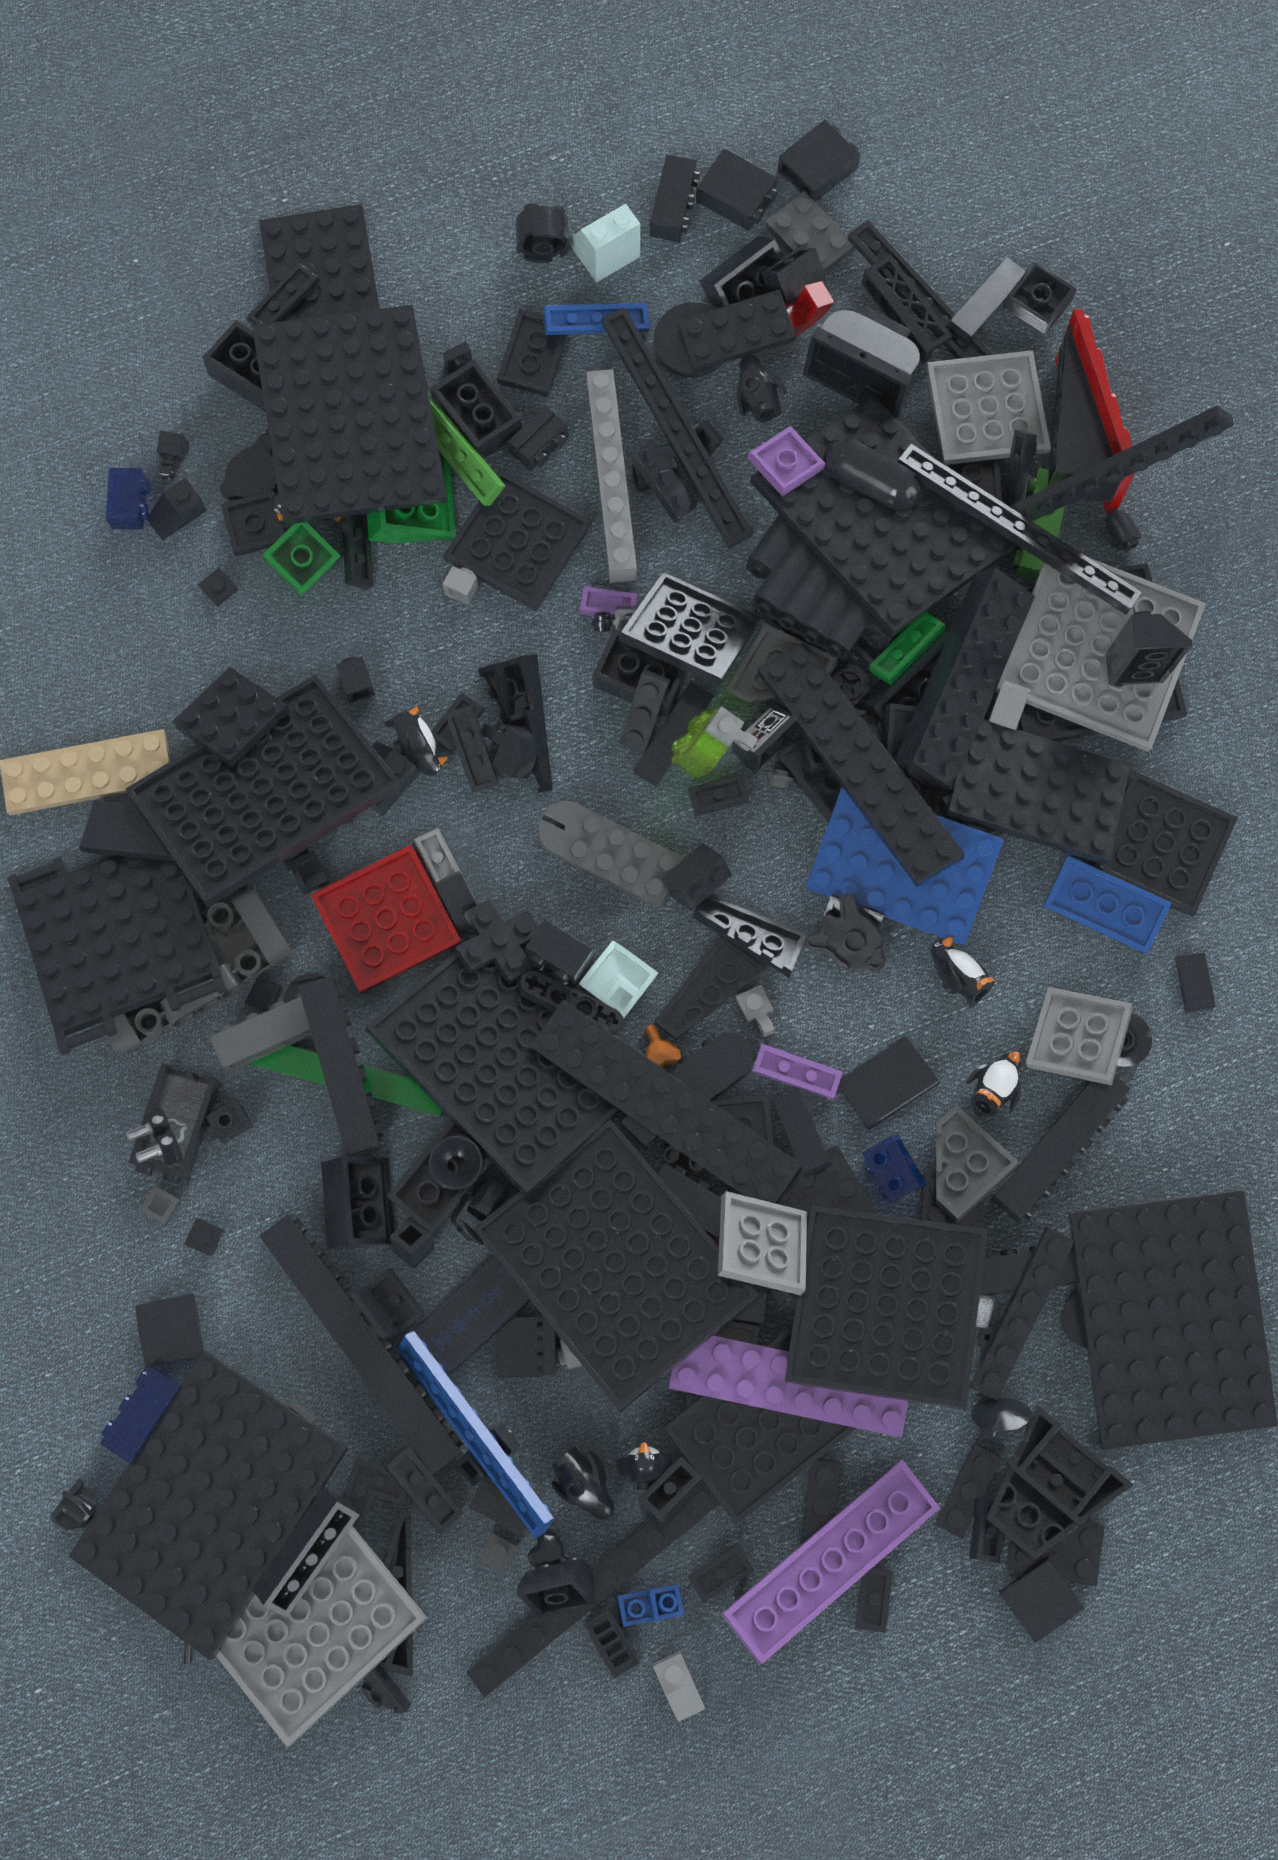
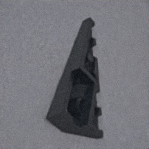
[478,654,553,793]
[379,1508,413,1677]

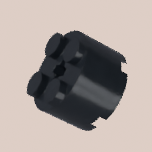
[516,203,569,263]

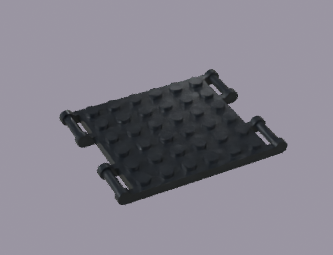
[7,855,228,1055]

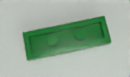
[869,612,945,685]

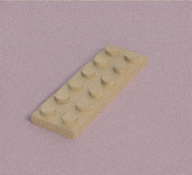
[0,729,170,815]

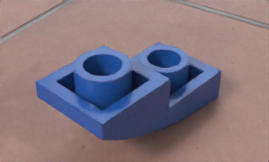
[615,1584,684,1627]

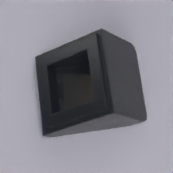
[245,977,283,1012]

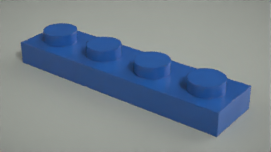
[542,303,650,335]

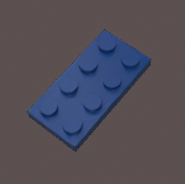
[1043,856,1171,954]

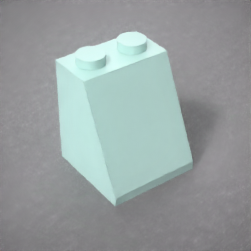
[569,204,640,283]

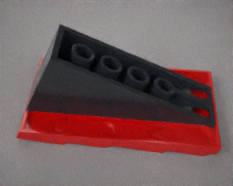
[1047,309,1135,514]

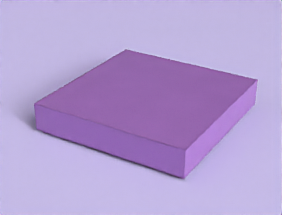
[748,426,825,496]

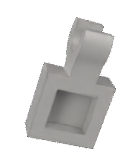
[704,706,758,751]
[735,985,775,1038]

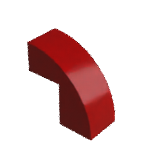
[785,281,834,337]

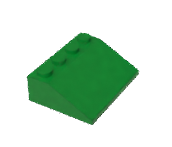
[367,452,456,544]

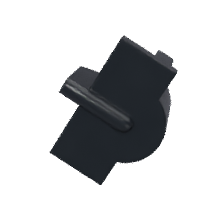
[51,1478,97,1530]

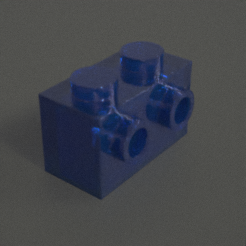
[106,468,151,530]
[862,1134,927,1204]

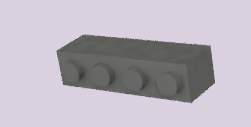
[210,993,312,1073]

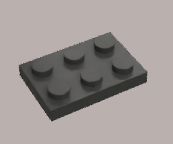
[765,191,855,273]

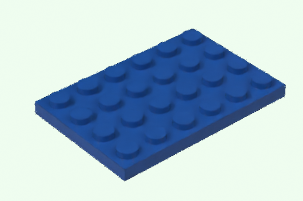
[805,788,1004,946]

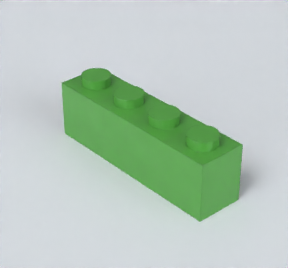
[1012,468,1064,581]

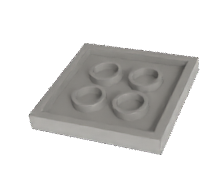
[1026,987,1133,1085]
[718,1191,807,1295]

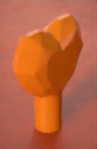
[644,1024,681,1068]

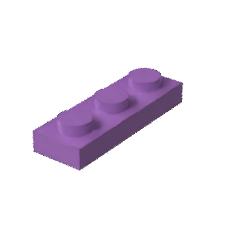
[752,1044,843,1100]

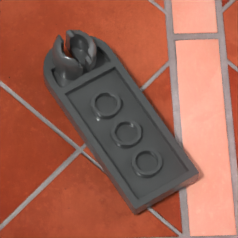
[538,801,684,908]

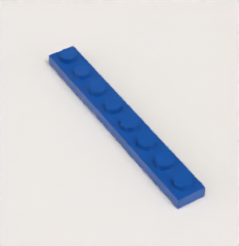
[397,1331,554,1539]

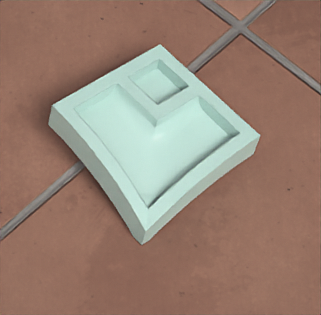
[579,941,658,1018]

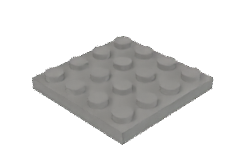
[926,350,1051,465]

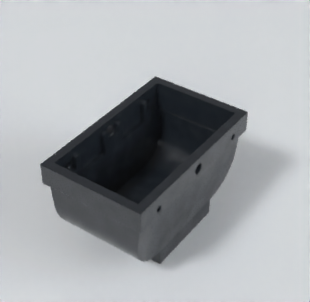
[802,306,920,419]

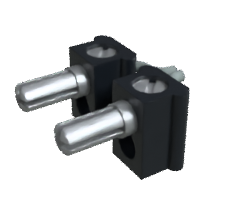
[127,1108,188,1166]

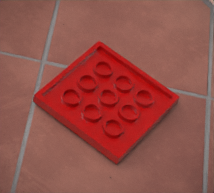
[310,845,462,994]

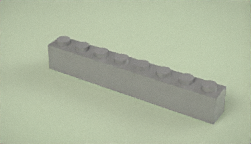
[587,369,637,583]

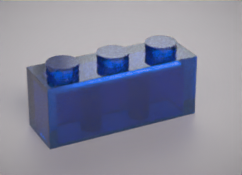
[100,1366,181,1463]

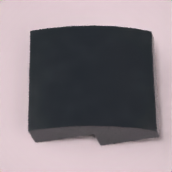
[135,1293,205,1368]

